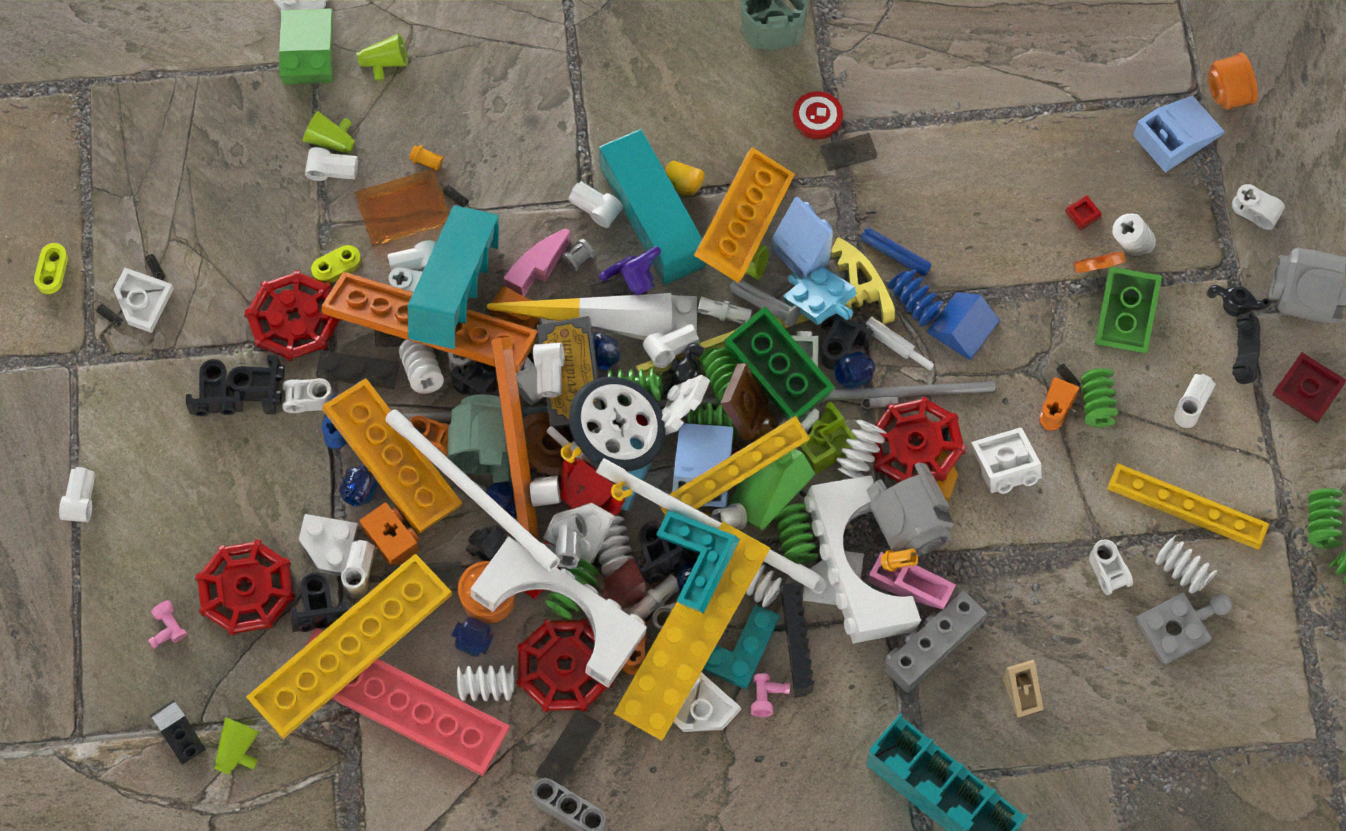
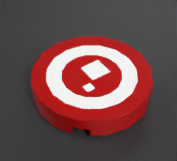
[792,91,843,140]

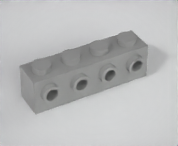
[884,590,987,694]

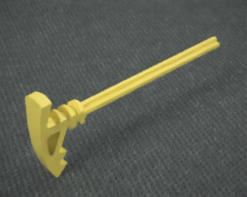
[636,238,895,376]

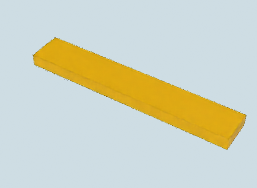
[659,416,810,516]
[1107,463,1269,550]

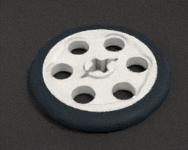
[569,377,665,471]

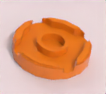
[1074,251,1126,273]

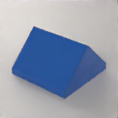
[927,292,1000,361]

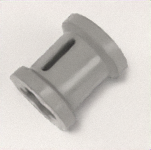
[561,239,596,272]

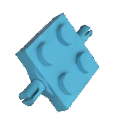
[783,266,857,325]

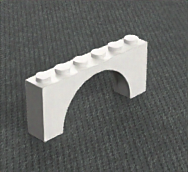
[804,475,921,643]
[470,537,647,688]

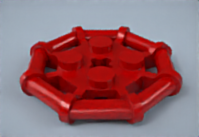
[244,270,342,361]
[872,396,967,482]
[195,539,296,636]
[516,618,614,713]

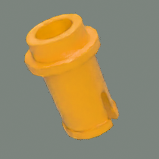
[409,145,444,172]
[881,548,918,572]

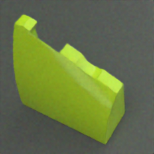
[800,402,856,474]

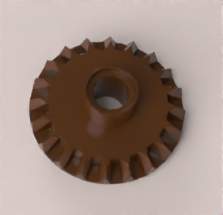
[523,412,575,477]

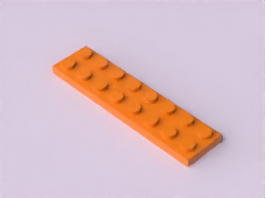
[322,272,538,373]

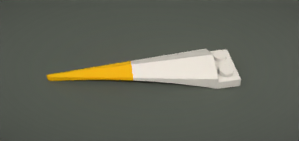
[487,293,697,340]

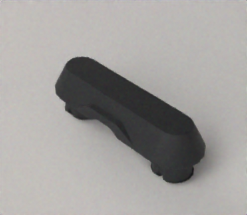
[1232,313,1261,384]

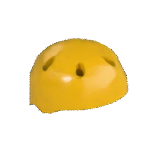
[665,161,705,196]

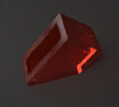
[601,558,645,610]

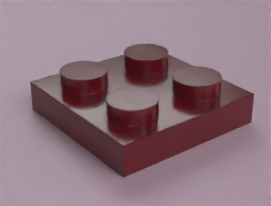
[1272,352,1346,424]

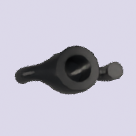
[1207,285,1271,317]
[663,343,705,395]

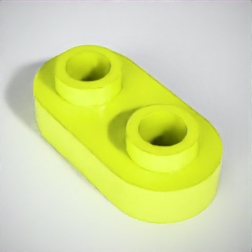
[34,243,68,294]
[311,245,361,284]

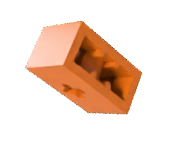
[359,502,420,570]

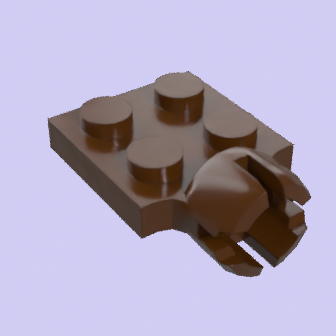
[721,363,779,442]

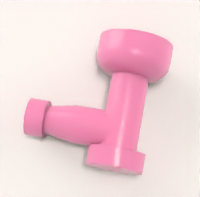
[148,600,187,649]
[751,674,790,717]

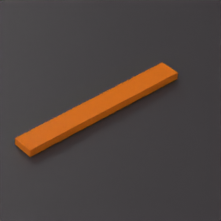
[492,337,540,542]

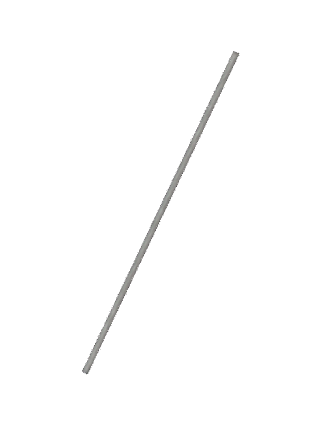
[402,381,996,423]

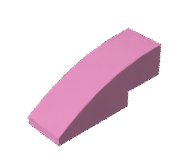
[503,228,571,296]
[868,552,956,609]

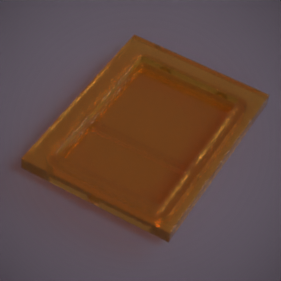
[355,168,449,247]

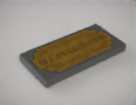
[537,316,603,429]

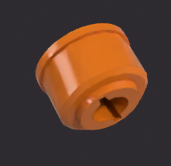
[1208,52,1258,110]
[458,561,516,624]

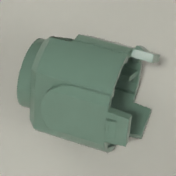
[740,0,808,50]
[447,394,512,486]

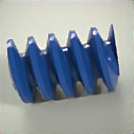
[887,269,943,327]

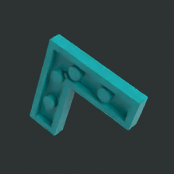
[656,510,740,614]
[702,605,780,690]

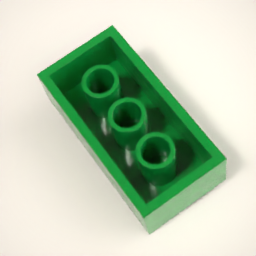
[724,306,835,420]

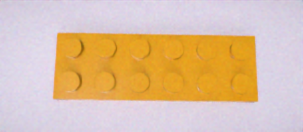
[694,147,795,283]
[322,378,462,535]

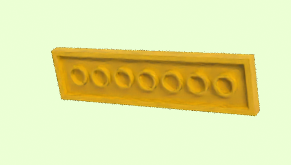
[614,521,771,741]
[246,554,452,739]

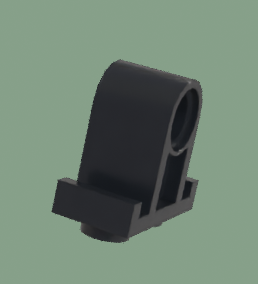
[821,314,874,370]
[227,355,285,415]
[186,359,243,417]
[450,361,500,397]
[635,521,696,584]
[465,525,507,561]
[291,573,347,632]
[150,700,206,765]

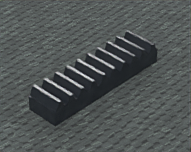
[781,583,815,698]

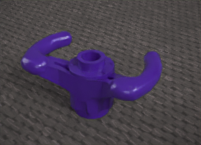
[599,246,661,295]

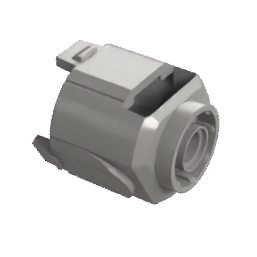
[1269,248,1346,324]
[867,462,954,557]

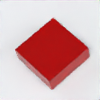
[1065,195,1102,231]

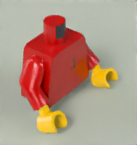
[560,443,632,516]

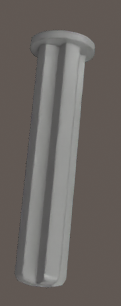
[730,280,800,326]

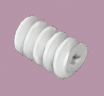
[1112,214,1156,256]
[399,339,444,394]
[836,420,887,478]
[598,516,636,577]
[1155,535,1218,594]
[746,564,782,608]
[457,665,514,701]

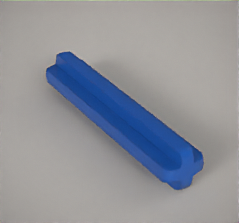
[861,228,932,276]

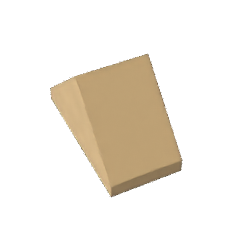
[1003,660,1044,717]

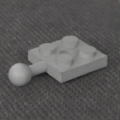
[1135,592,1232,666]

